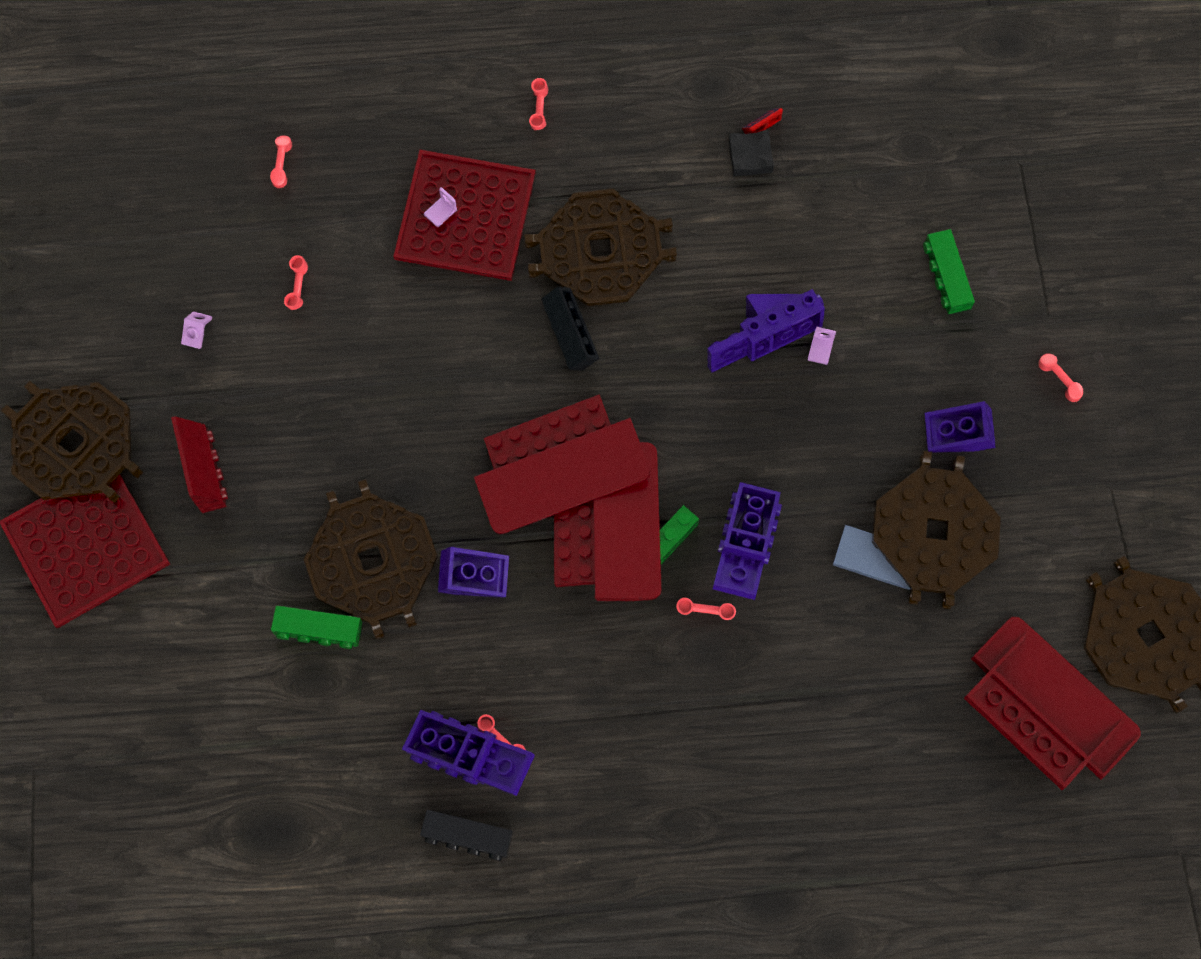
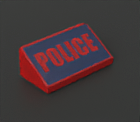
[742,108,783,134]

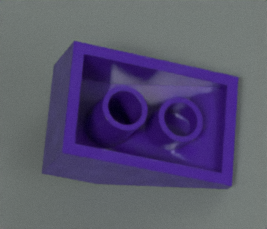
[925,401,996,452]
[438,547,509,598]

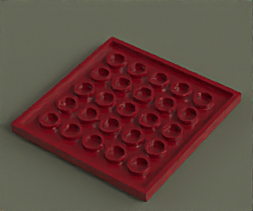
[393,150,536,281]
[0,474,170,628]

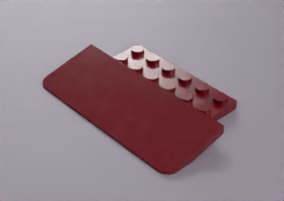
[474,394,650,534]
[554,442,662,601]
[964,617,1141,790]

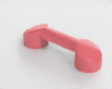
[529,78,548,130]
[270,136,292,188]
[284,255,308,310]
[1038,354,1083,402]
[676,598,736,620]
[477,714,526,750]

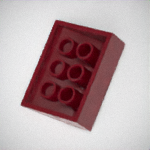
[171,416,228,513]

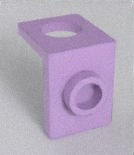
[424,187,457,227]
[181,312,212,349]
[808,327,836,365]

